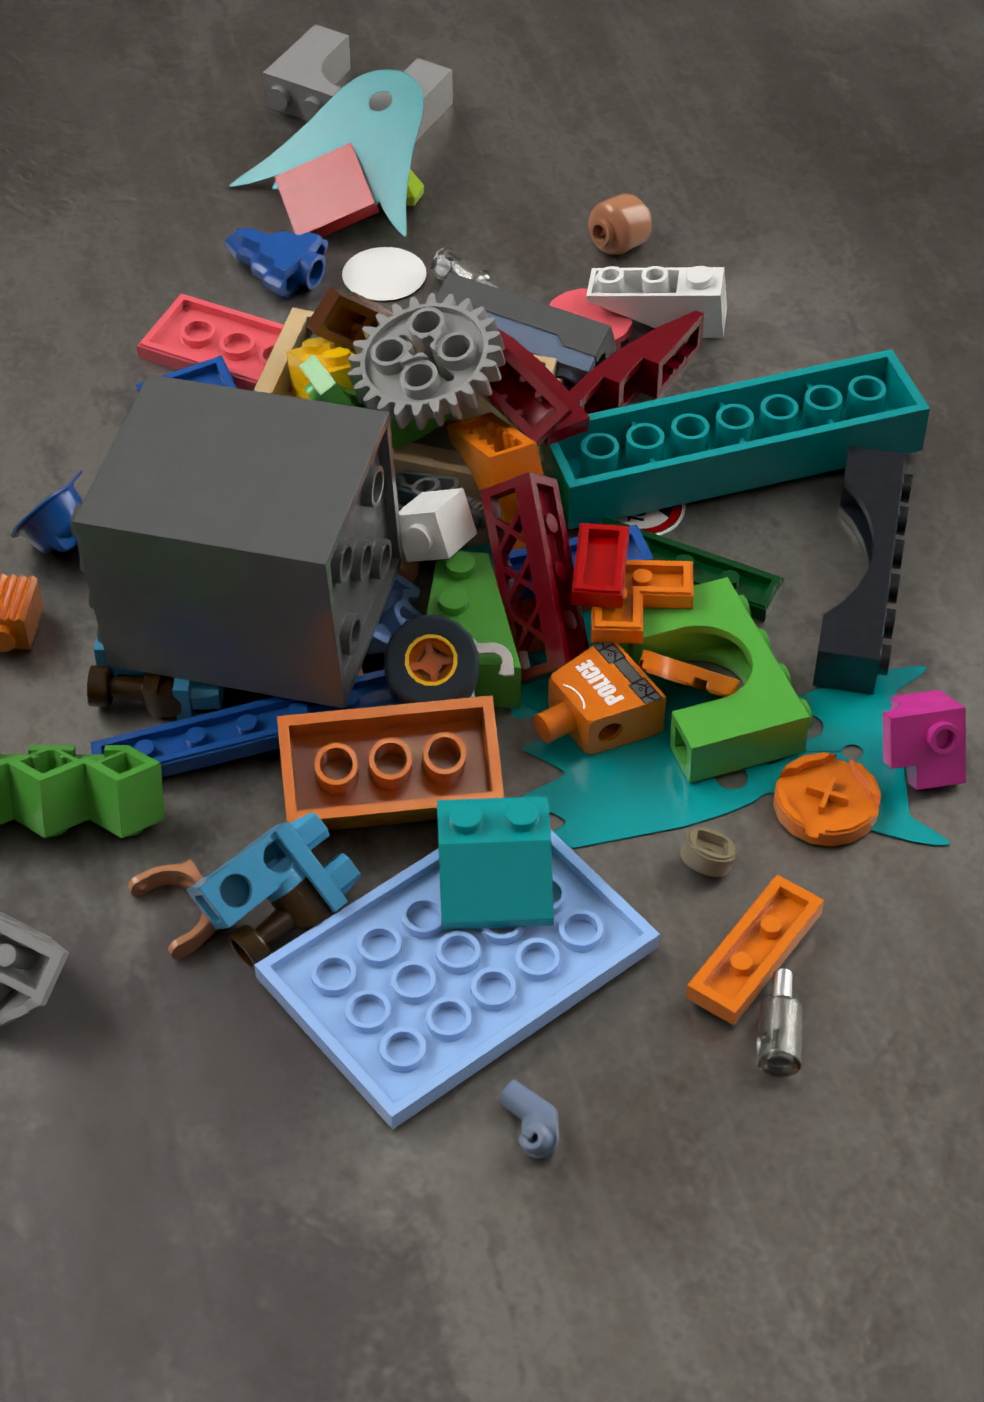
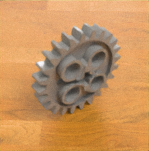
[348,293,506,430]

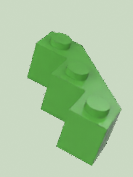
[0,745,165,838]

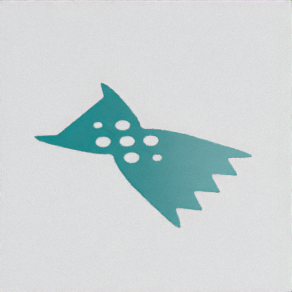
[522,651,951,849]

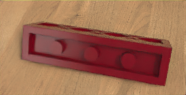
[480,472,589,684]

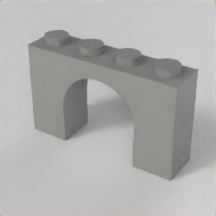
[263,24,453,142]

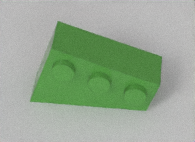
[426,550,521,709]

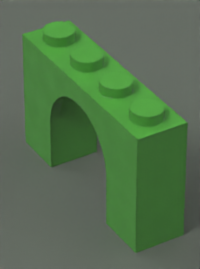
[618,577,813,784]

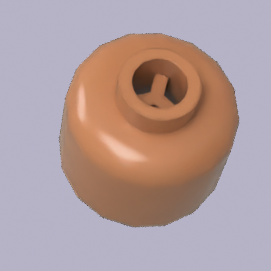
[588,193,651,256]

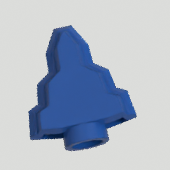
[225,228,328,299]

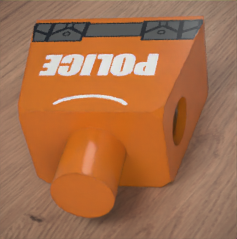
[534,642,666,755]

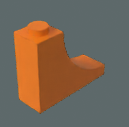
[447,412,543,551]

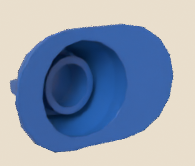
[10,470,83,554]

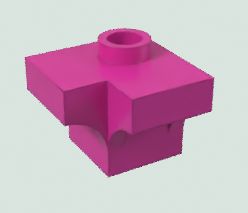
[882,690,966,790]

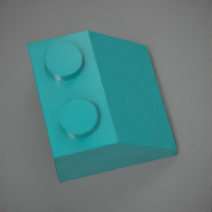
[437,796,554,930]

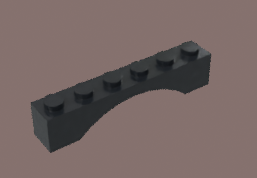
[813,446,913,695]

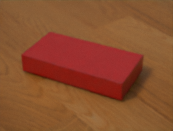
[571,523,630,608]

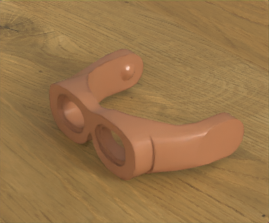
[127,859,217,959]

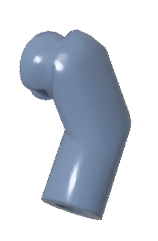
[499,1080,559,1159]

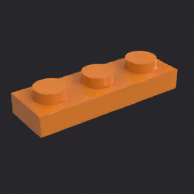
[686,874,824,1026]

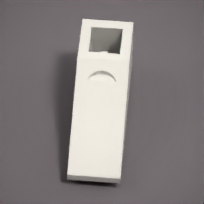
[586,266,727,338]

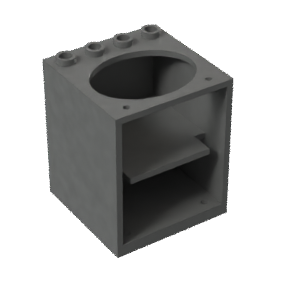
[70,374,403,709]

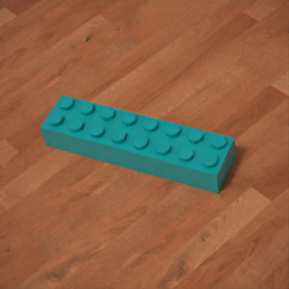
[539,349,930,530]

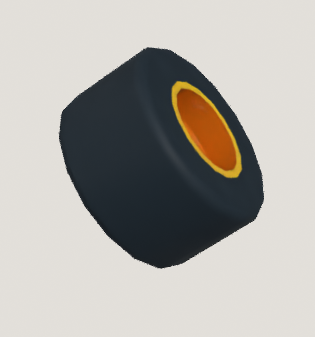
[384,615,479,704]

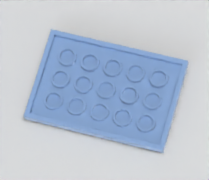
[254,829,660,1130]

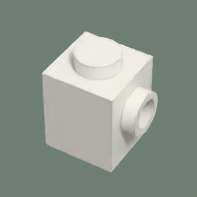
[399,488,477,562]

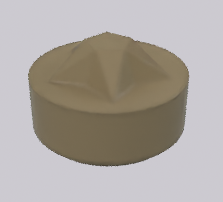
[680,828,737,877]

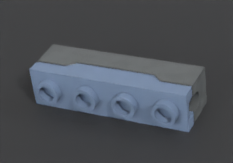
[436,272,617,390]

